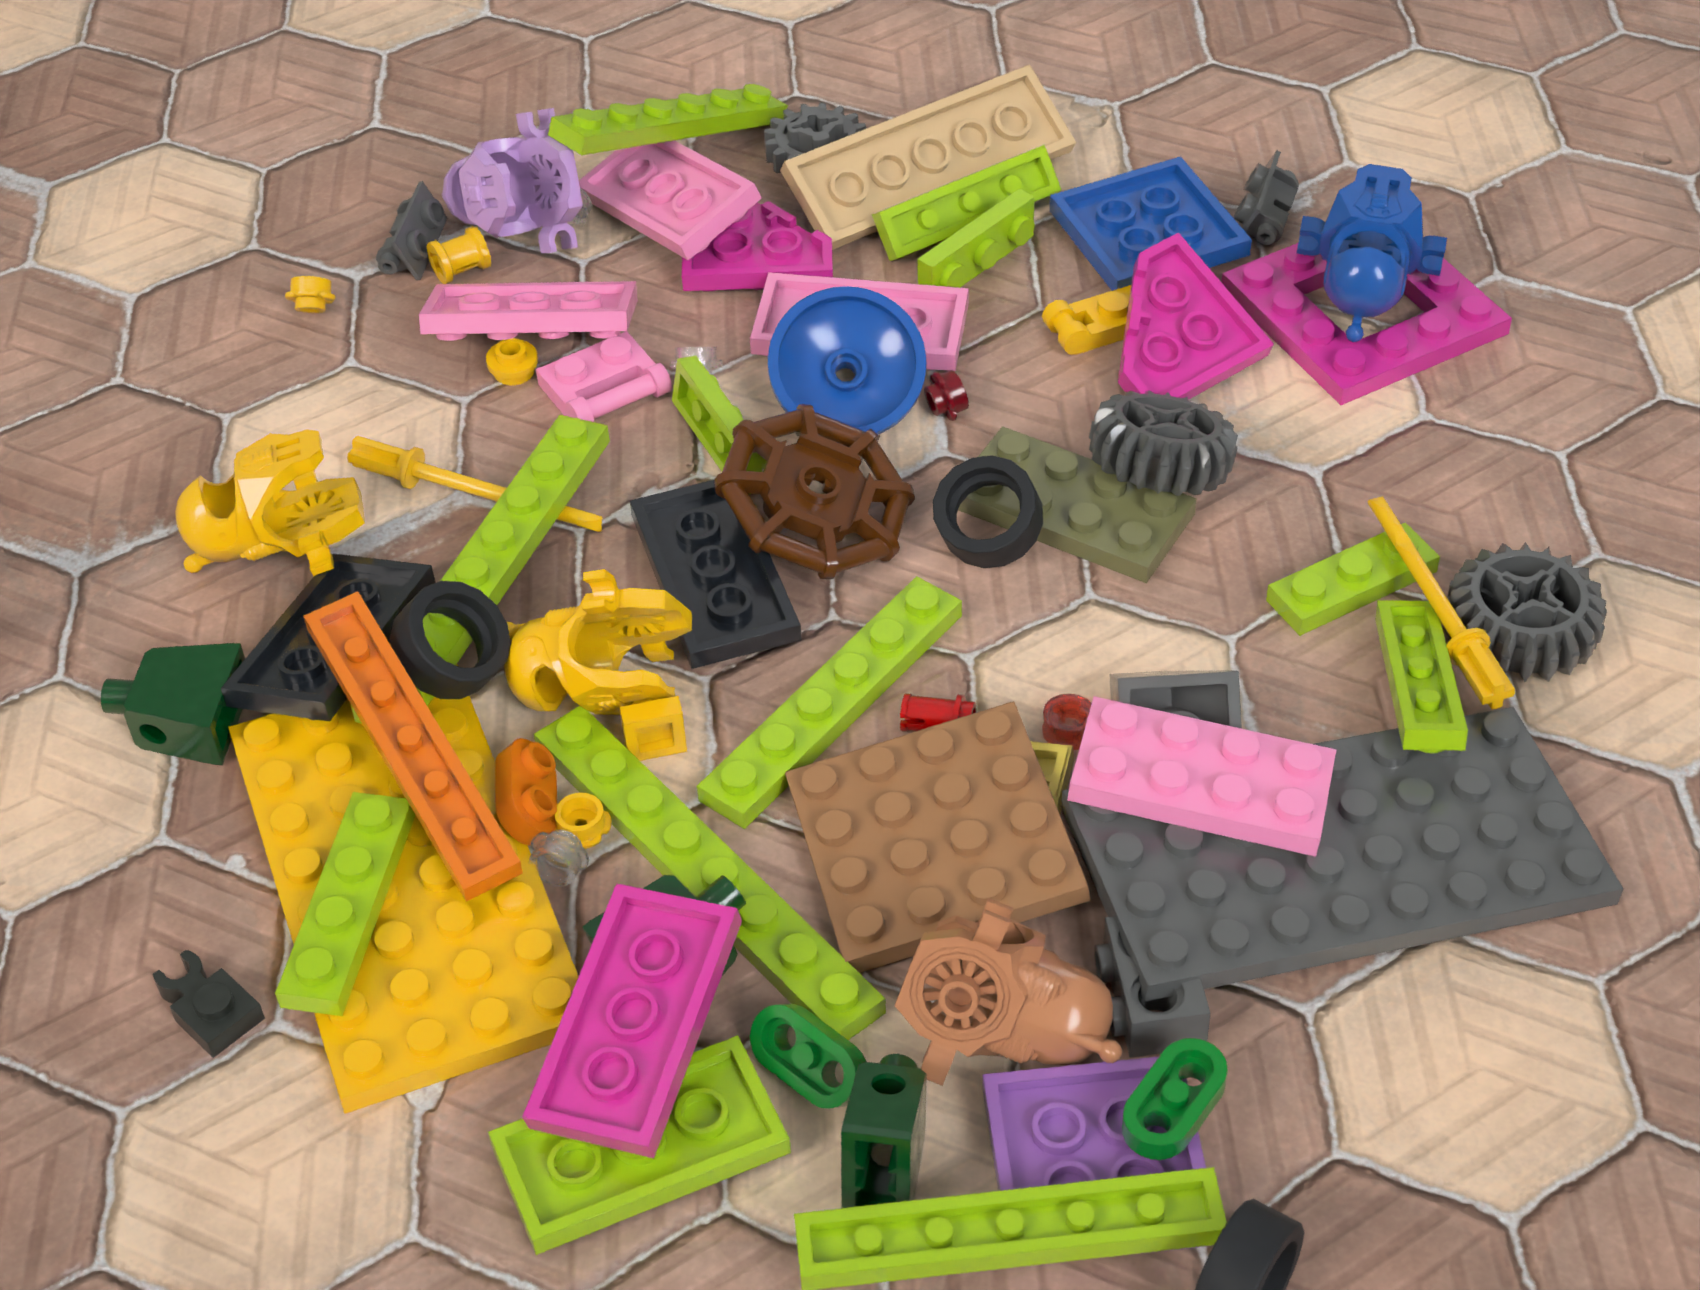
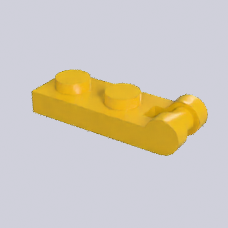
[1042,285,1131,355]

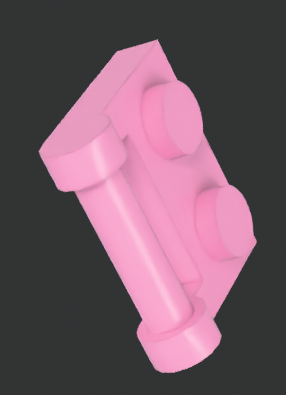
[536,331,672,422]

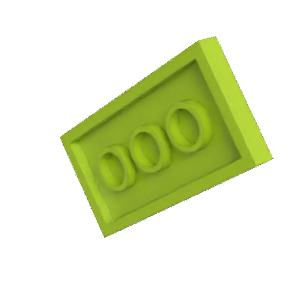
[488,1035,791,1255]

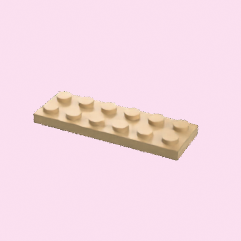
[780,64,1077,250]

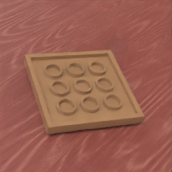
[785,701,1091,973]

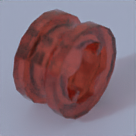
[1042,693,1092,751]

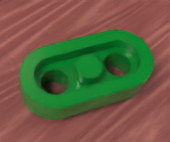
[750,1004,866,1109]
[1122,1038,1228,1160]

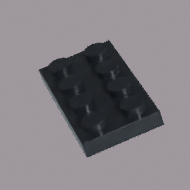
[630,479,802,669]
[221,554,436,721]

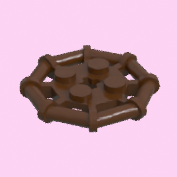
[714,404,915,579]

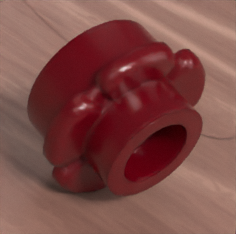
[924,370,969,421]

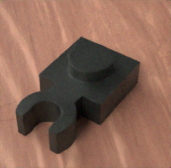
[153,950,265,1058]

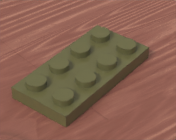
[958,426,1197,583]

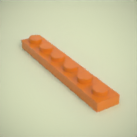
[304,591,523,902]

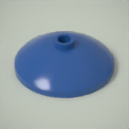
[768,286,927,435]

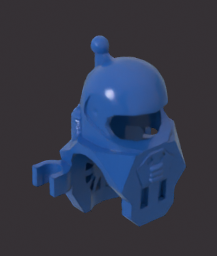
[1296,164,1447,342]

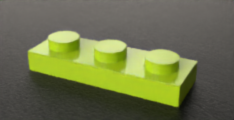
[917,189,1035,288]
[672,355,767,472]
[1266,522,1440,636]

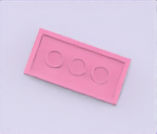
[579,141,762,260]
[750,272,969,371]
[419,281,638,341]
[1067,696,1336,857]

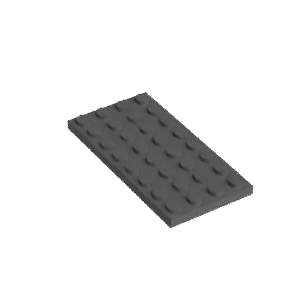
[1060,707,1624,1002]

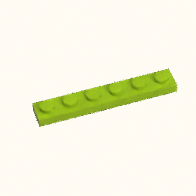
[548,84,788,156]
[697,576,962,829]
[794,1167,1227,1290]

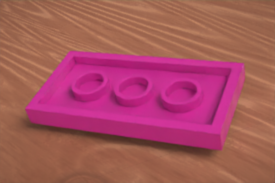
[522,883,742,1158]

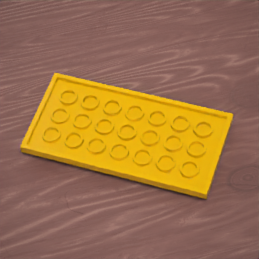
[228,664,579,1114]

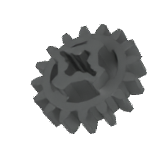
[764,103,866,173]

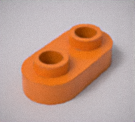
[495,738,557,846]

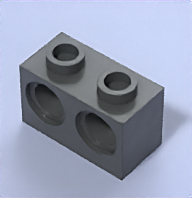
[1094,916,1211,1058]

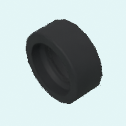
[933,455,1043,568]
[390,581,511,699]
[1195,1199,1304,1290]

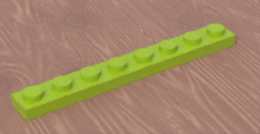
[351,415,610,724]
[534,706,886,1040]

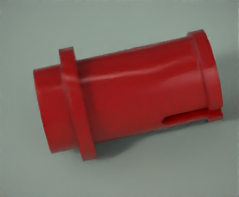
[900,693,977,732]

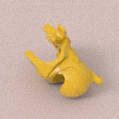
[175,429,365,576]
[504,569,692,715]

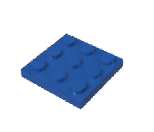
[1049,156,1252,291]

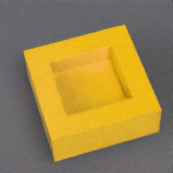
[620,696,687,761]

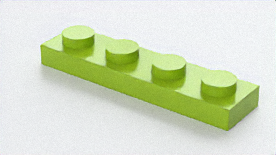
[872,145,1062,261]
[1375,600,1468,753]
[275,792,415,1016]

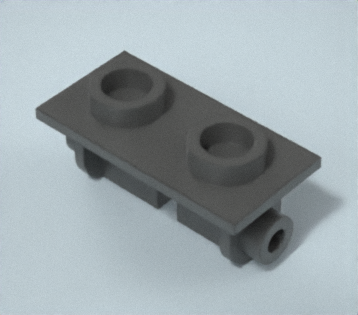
[1233,150,1299,245]
[376,181,448,281]

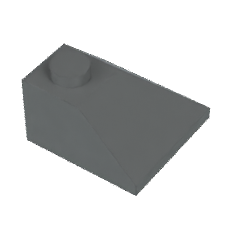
[1109,670,1242,729]

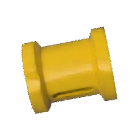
[426,226,491,284]

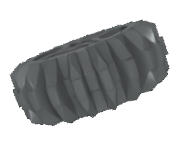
[1089,390,1238,496]
[1447,542,1607,682]

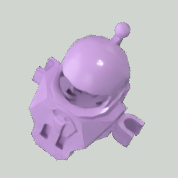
[442,108,583,253]

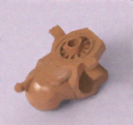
[895,898,1122,1086]

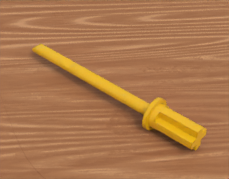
[347,436,602,532]
[1367,496,1515,710]

